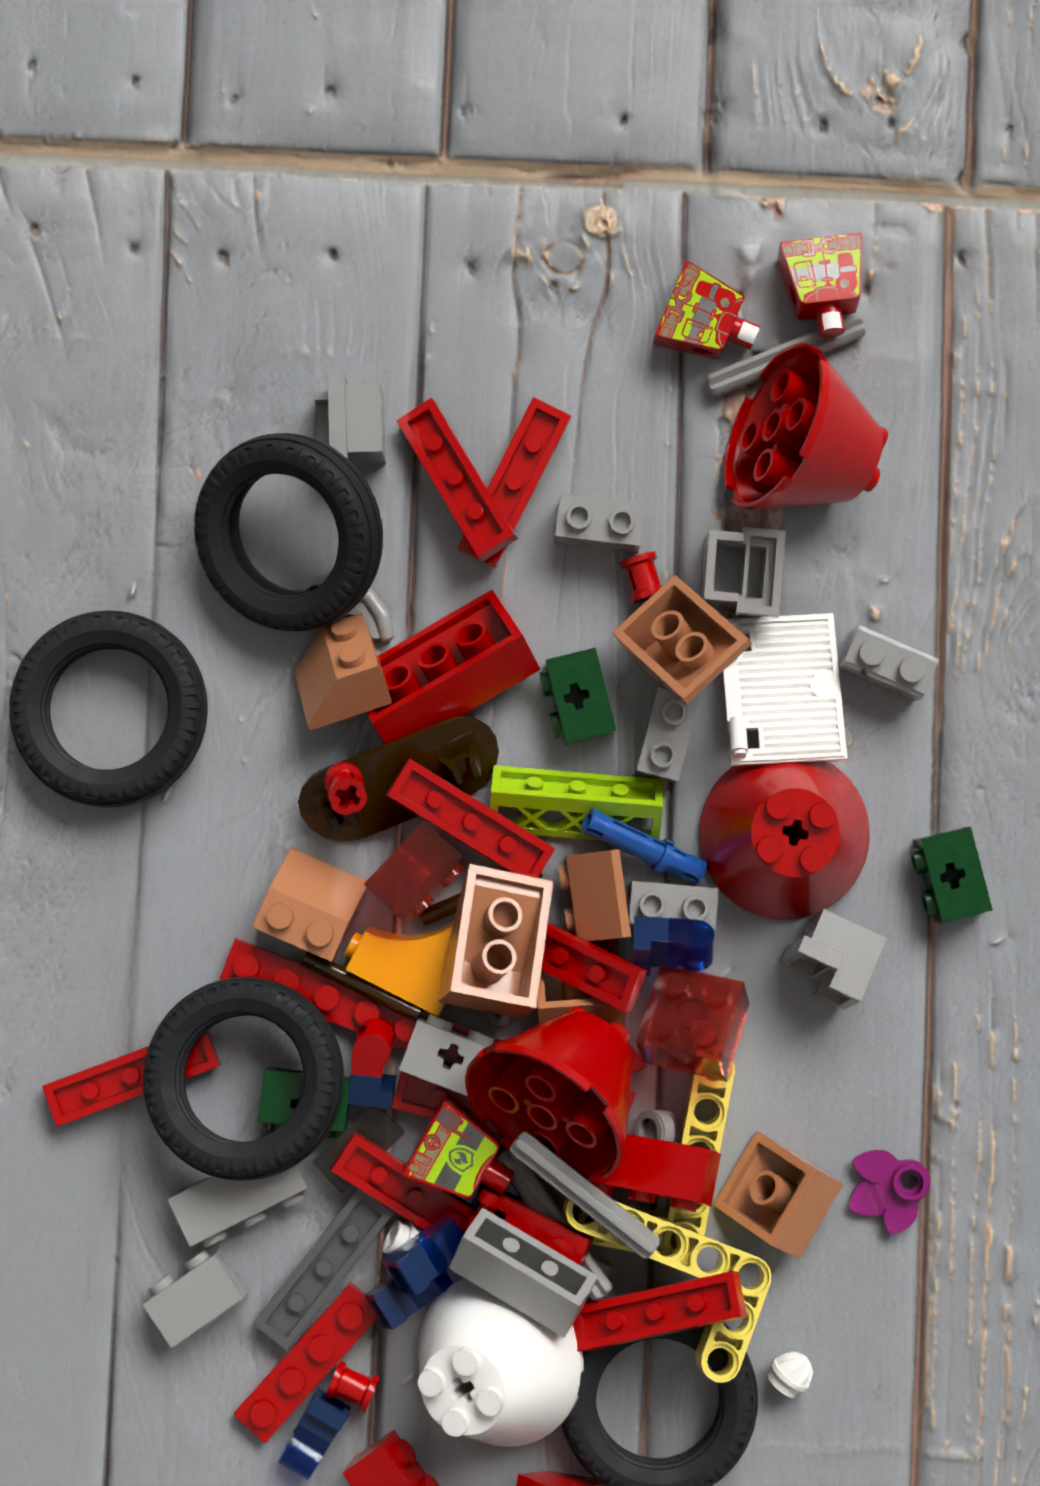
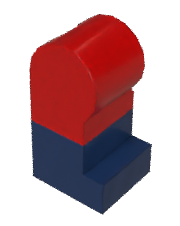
[348,1019,397,1110]

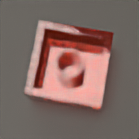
[364,820,465,920]
[636,965,750,1082]

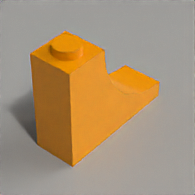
[344,922,454,1017]

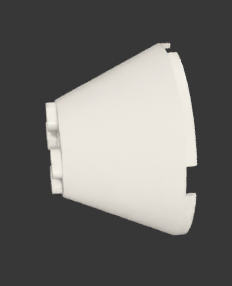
[418,1278,584,1447]

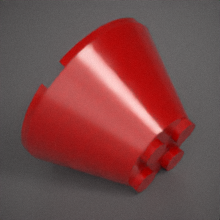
[724,343,888,510]
[699,761,870,919]
[465,1006,634,1181]

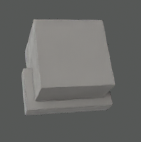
[314,373,386,464]
[699,527,786,618]
[779,909,887,1010]

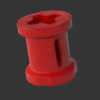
[619,551,663,604]
[324,762,368,815]
[325,1360,380,1413]

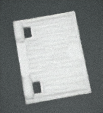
[723,613,848,766]

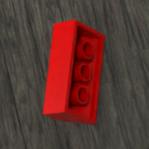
[366,589,541,744]

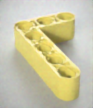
[577,1047,735,1255]
[562,1198,772,1383]

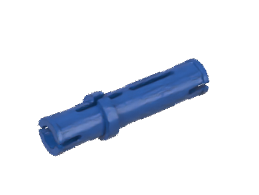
[581,808,707,886]

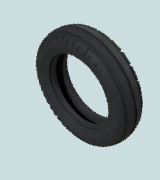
[194,433,383,631]
[9,610,208,807]
[143,977,344,1181]
[561,1322,758,1486]

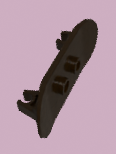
[298,715,499,842]

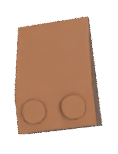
[612,575,752,704]
[438,864,553,1019]

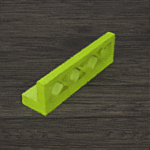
[490,765,664,841]

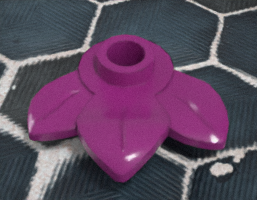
[849,1150,930,1235]

